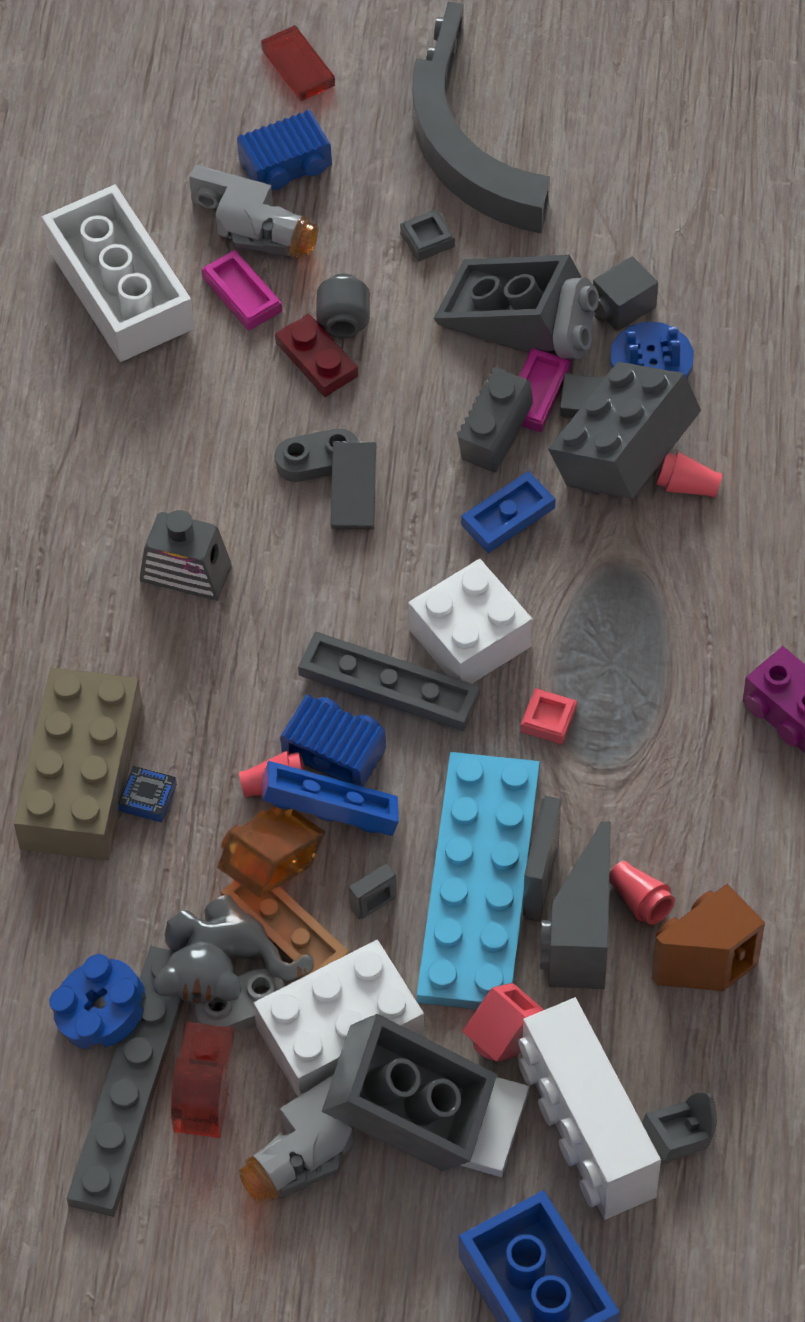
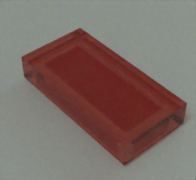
[261,25,335,101]

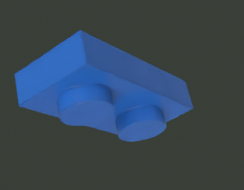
[461,471,556,553]

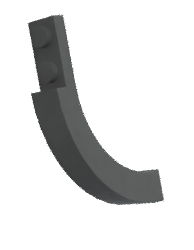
[412,2,550,233]

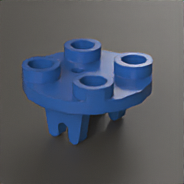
[610,322,694,381]

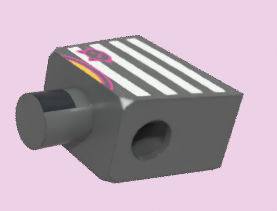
[139,510,232,601]

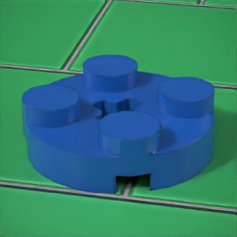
[49,954,146,1049]

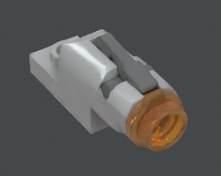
[189,165,319,258]
[238,1075,353,1203]

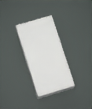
[460,1077,529,1177]

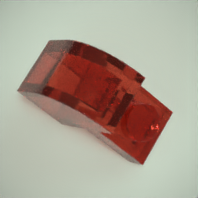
[171,1022,234,1138]

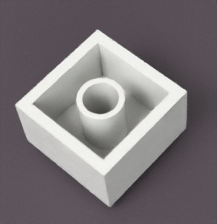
[408,559,533,684]

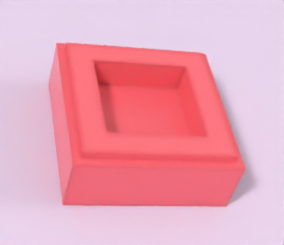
[520,688,577,745]

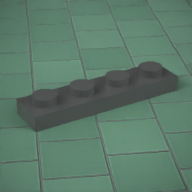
[298,631,480,731]

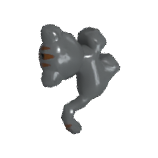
[154,895,315,1003]

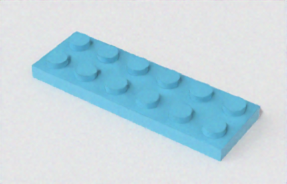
[417,752,540,1009]

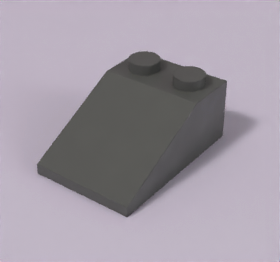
[434,255,582,351]
[540,821,611,989]

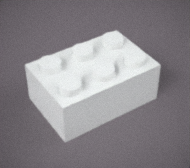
[253,939,424,1097]

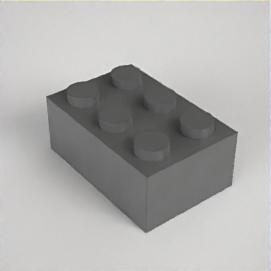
[548,362,701,499]
[321,1014,497,1171]

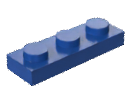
[262,761,399,836]

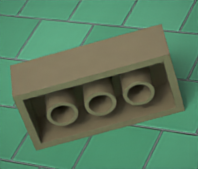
[14,667,142,861]

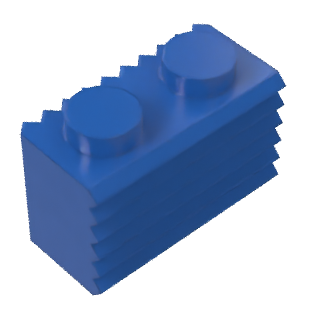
[237,110,332,190]
[280,694,386,787]

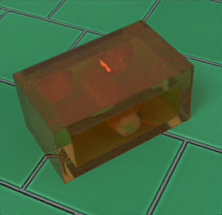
[217,806,325,898]

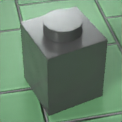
[593,256,658,331]

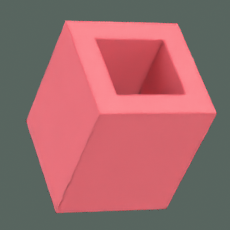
[462,983,544,1062]

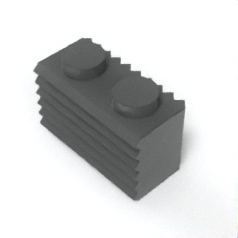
[457,367,534,472]

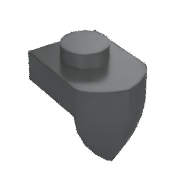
[642,1092,717,1162]

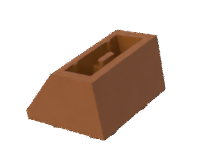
[651,884,765,991]

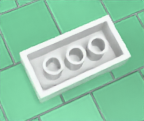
[41,184,194,362]
[518,997,661,1220]

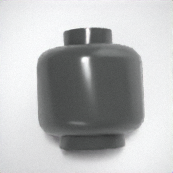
[316,273,370,338]

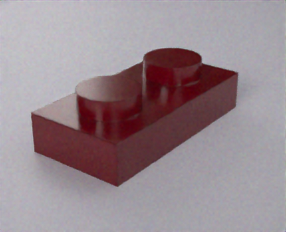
[275,313,358,397]

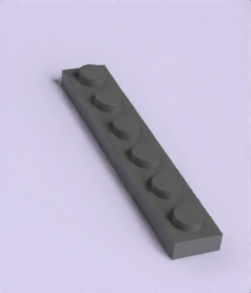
[66,946,184,1217]

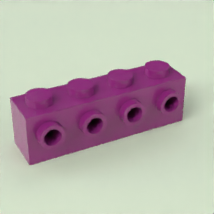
[743,645,805,753]

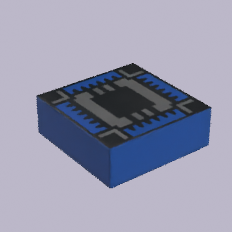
[118,766,177,822]

